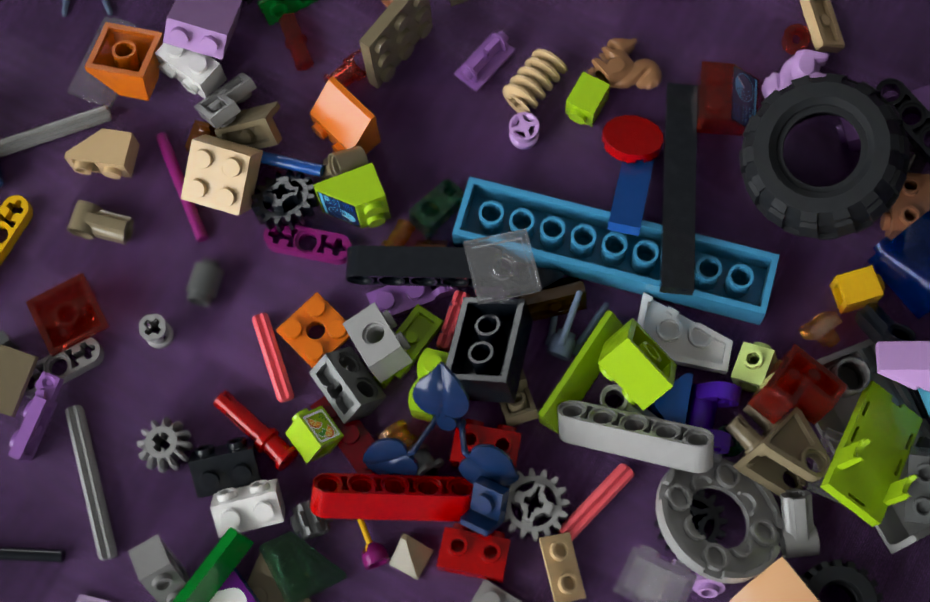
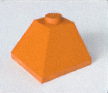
[84,22,164,101]

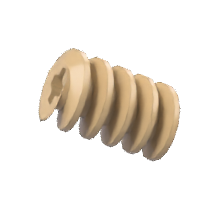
[502,49,567,113]

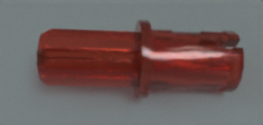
[279,13,314,71]

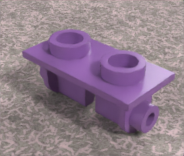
[454,31,516,92]

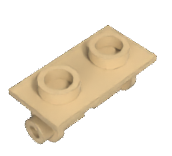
[538,532,586,602]

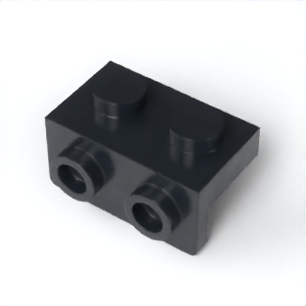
[188,437,262,498]

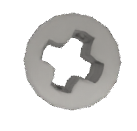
[139,313,174,349]

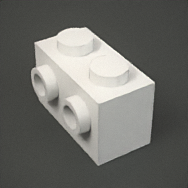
[155,43,227,99]
[210,478,285,538]

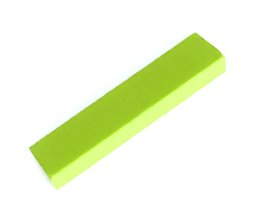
[538,310,623,434]

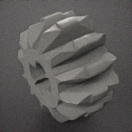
[136,417,193,473]

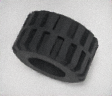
[800,559,883,602]

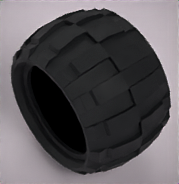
[739,73,910,240]

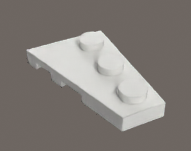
[637,292,733,375]

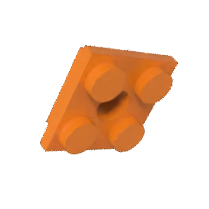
[275,292,350,368]

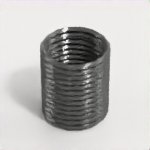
[826,357,871,399]

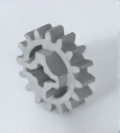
[504,468,570,542]

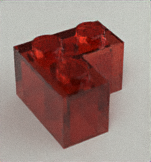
[748,344,848,425]

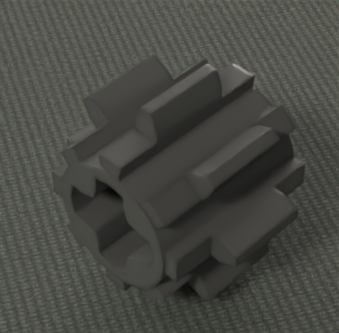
[290,500,333,540]

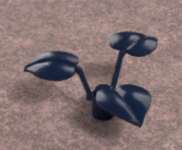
[363,362,520,486]

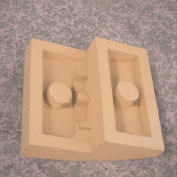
[729,556,820,602]

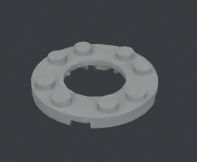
[656,453,783,584]

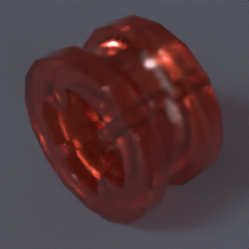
[781,24,811,55]

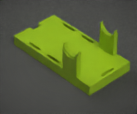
[820,380,923,527]

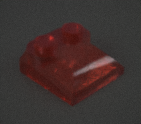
[26,272,110,357]

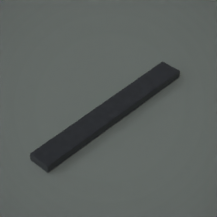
[659,82,698,296]

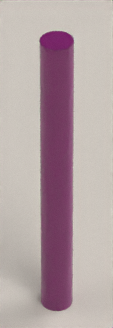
[155,132,209,242]

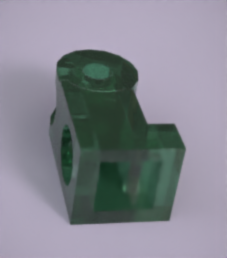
[409,178,464,240]

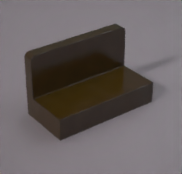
[517,277,587,321]

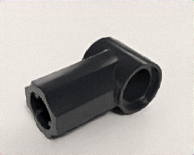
[854,303,916,353]

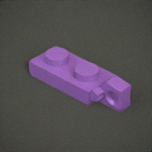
[8,371,64,461]

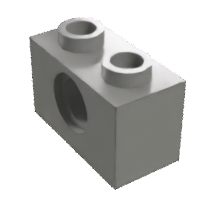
[342,302,413,383]

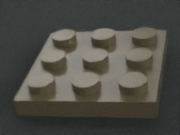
[359,0,433,89]

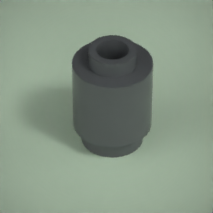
[185,258,225,307]

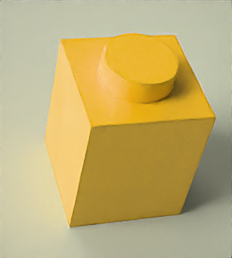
[829,265,885,314]

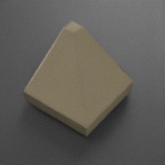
[389,533,434,580]

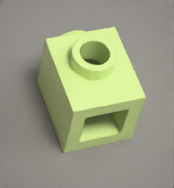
[731,341,778,396]

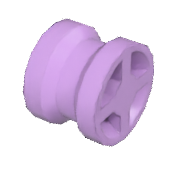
[509,112,540,150]

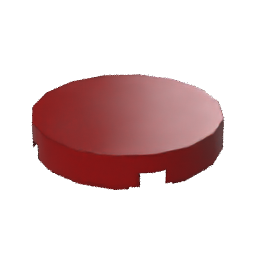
[601,115,664,163]

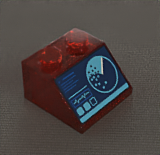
[697,61,759,136]

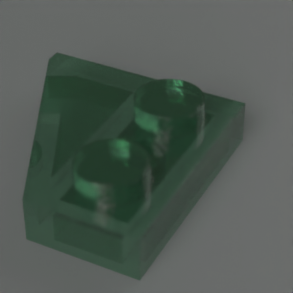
[259,531,348,602]

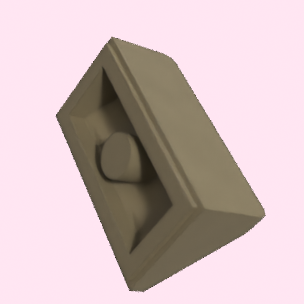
[0,345,39,418]

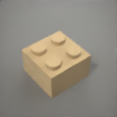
[181,134,263,216]

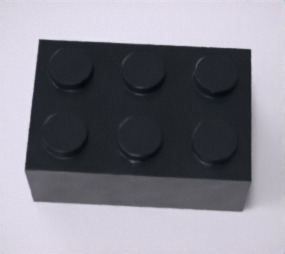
[446,297,533,403]

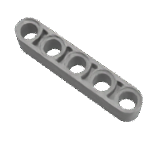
[557,400,714,473]

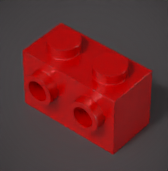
[450,419,522,469]
[437,523,511,583]

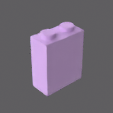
[163,0,243,60]

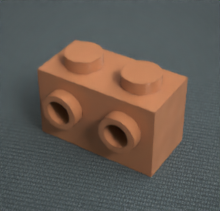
[880,173,930,244]

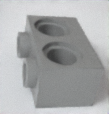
[128,534,190,602]

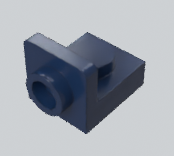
[460,476,510,536]

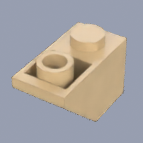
[64,128,140,179]

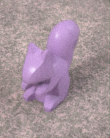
[761,49,829,98]

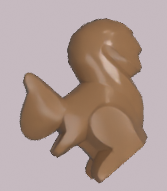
[588,38,662,90]

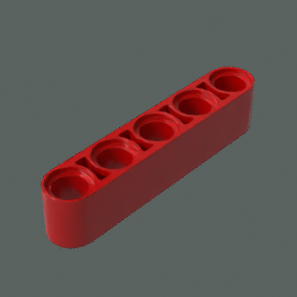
[310,473,474,522]

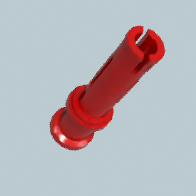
[213,390,299,471]

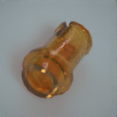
[381,219,416,246]

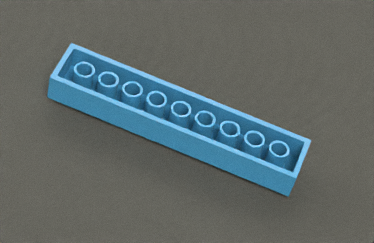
[452,176,780,325]

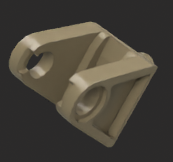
[724,395,831,496]

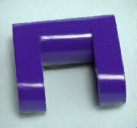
[685,381,742,454]

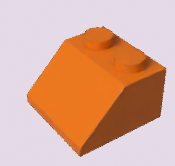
[310,76,381,154]

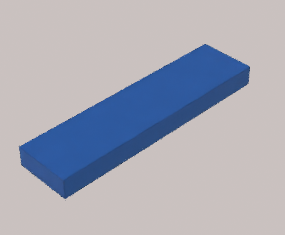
[607,159,654,236]

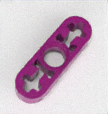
[263,225,352,265]

